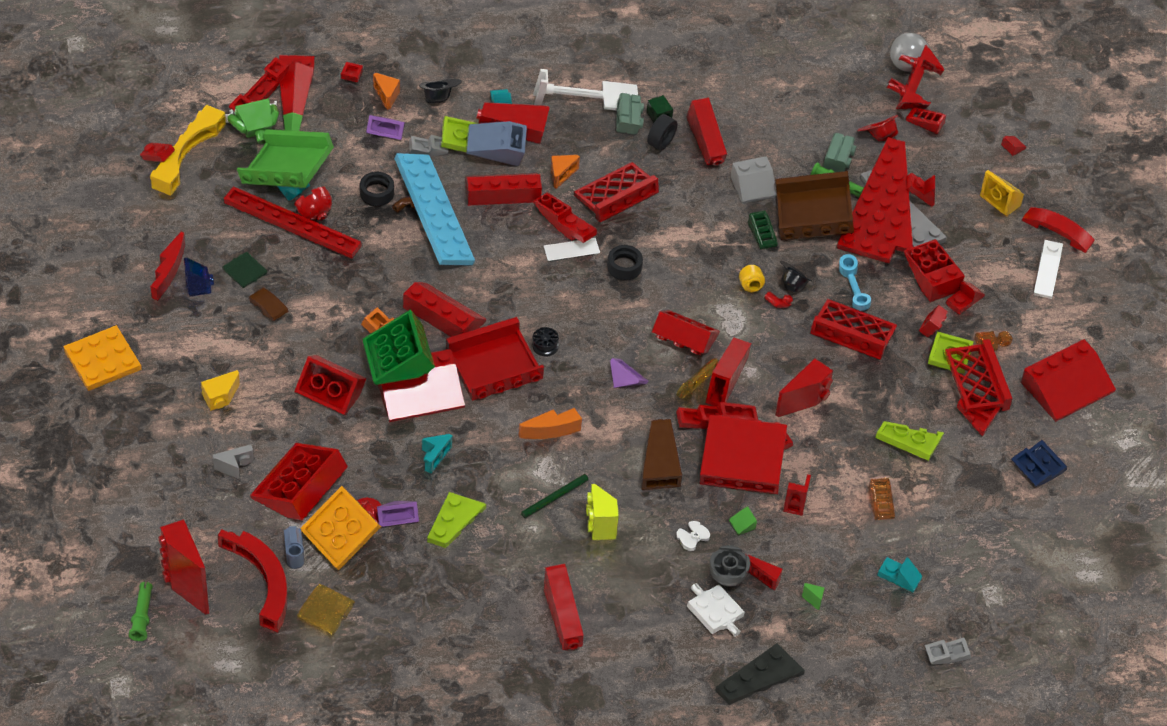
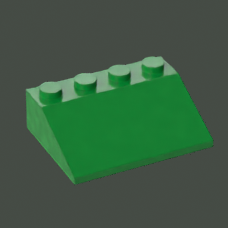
[362,309,435,385]

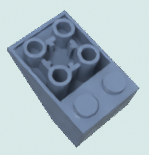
[466,121,527,166]

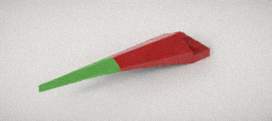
[279,55,315,131]

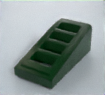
[748,210,778,249]

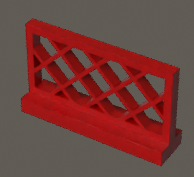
[574,162,659,222]
[810,299,897,360]
[944,339,1013,412]

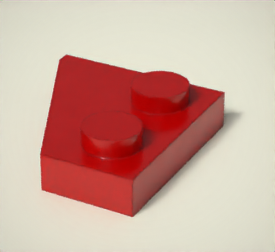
[957,395,1001,436]

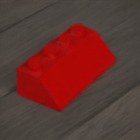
[465,173,542,206]
[403,282,486,337]

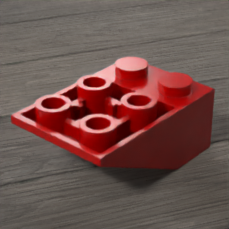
[904,239,965,302]

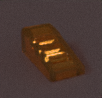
[868,478,895,520]

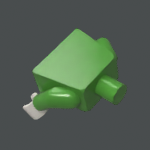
[225,98,279,144]

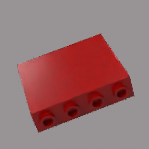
[446,317,544,401]
[700,415,787,495]

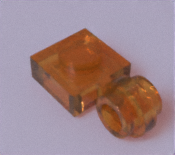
[974,331,1013,351]

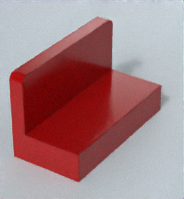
[783,474,811,516]

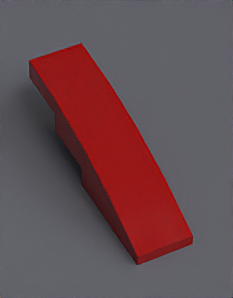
[150,231,185,301]
[676,402,758,429]

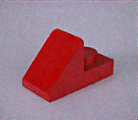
[906,173,935,207]
[946,281,985,315]

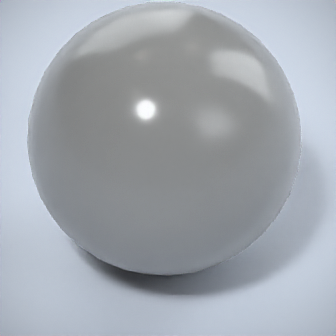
[890,33,929,72]

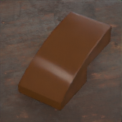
[249,287,289,321]

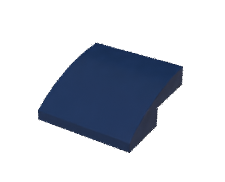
[1011,440,1067,487]

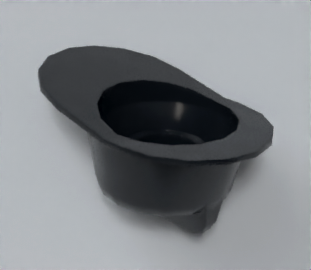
[419,79,462,103]
[780,260,812,293]

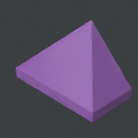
[366,115,405,140]
[610,358,648,388]
[377,501,419,527]

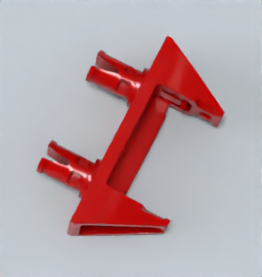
[886,45,945,109]

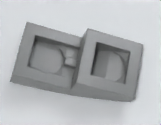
[409,135,449,156]
[925,637,971,664]

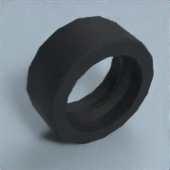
[647,114,678,150]
[360,171,394,206]
[607,245,643,280]

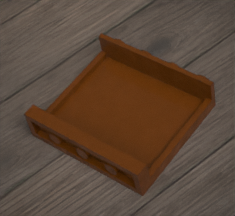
[775,171,854,240]

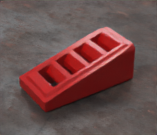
[906,107,947,134]
[745,554,783,590]

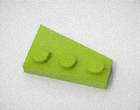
[875,421,944,461]
[427,492,486,548]

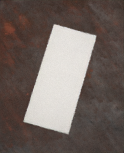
[544,238,600,261]

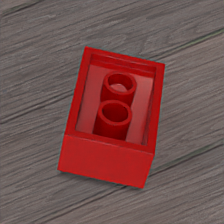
[775,358,833,417]

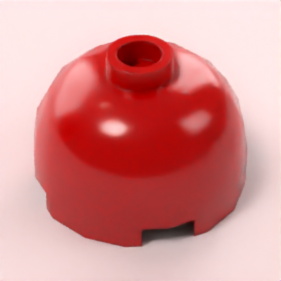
[294,186,332,221]

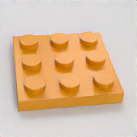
[63,325,142,391]
[300,486,382,570]

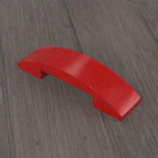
[229,57,289,112]
[1022,207,1095,253]

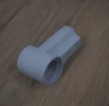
[284,526,305,569]

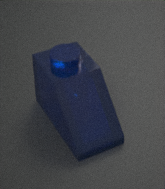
[184,258,214,297]

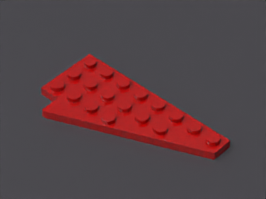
[837,137,913,263]

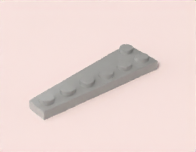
[860,169,947,247]

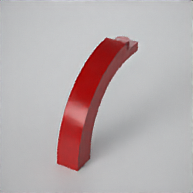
[218,529,287,633]

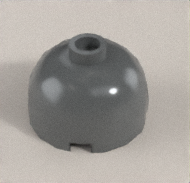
[709,545,750,587]

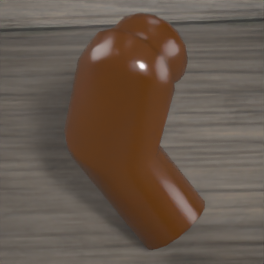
[392,196,415,212]

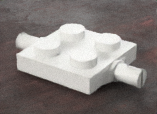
[687,583,745,637]

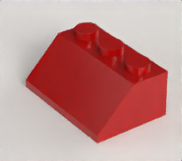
[652,310,720,355]
[294,355,367,415]

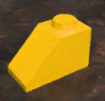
[201,370,240,411]

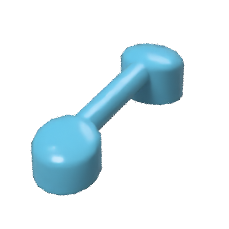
[839,254,871,311]

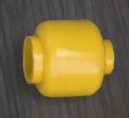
[739,265,765,292]

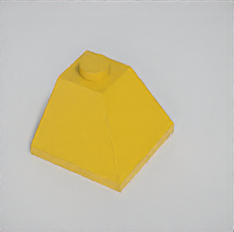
[980,170,1024,216]

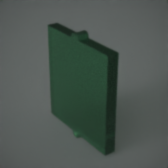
[222,252,267,288]

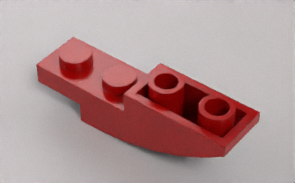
[534,192,597,243]

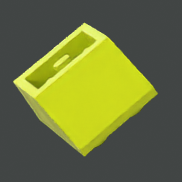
[586,484,619,540]

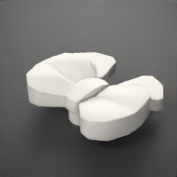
[676,521,710,551]

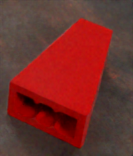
[686,97,727,166]
[476,102,550,144]
[705,337,752,406]
[544,564,584,650]

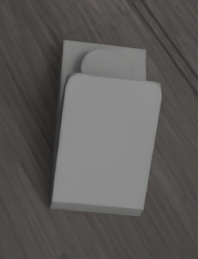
[213,444,254,479]

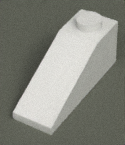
[1033,240,1063,299]

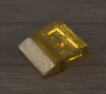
[676,358,719,399]
[297,583,355,636]

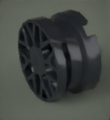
[532,327,559,357]

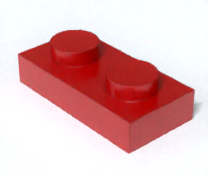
[140,143,175,162]

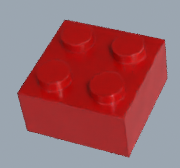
[919,305,948,338]

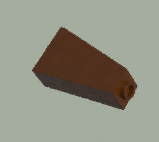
[641,419,682,490]

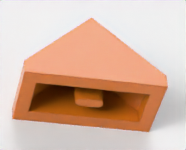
[373,73,400,110]
[551,155,580,189]

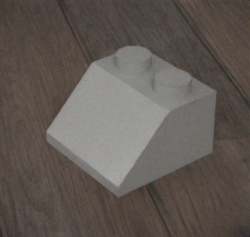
[731,156,777,204]

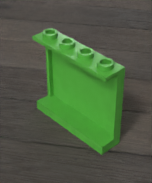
[237,129,334,188]

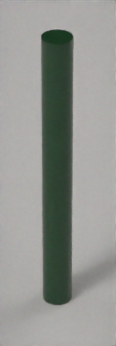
[521,474,589,518]

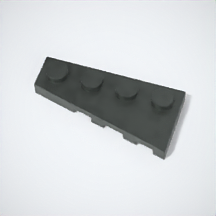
[715,643,805,705]

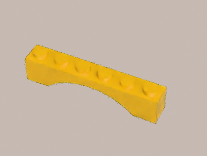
[150,105,226,196]

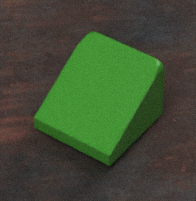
[729,507,757,536]
[802,583,824,610]

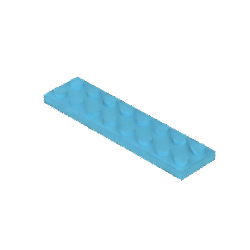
[394,153,475,265]

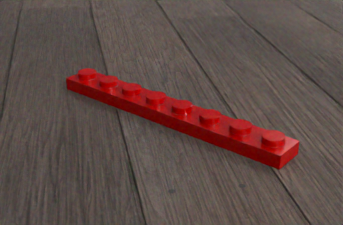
[224,186,362,259]

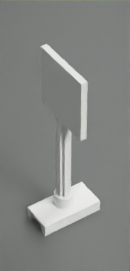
[533,69,638,111]

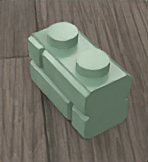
[616,93,644,135]
[823,133,857,172]

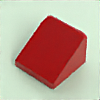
[1001,136,1027,156]

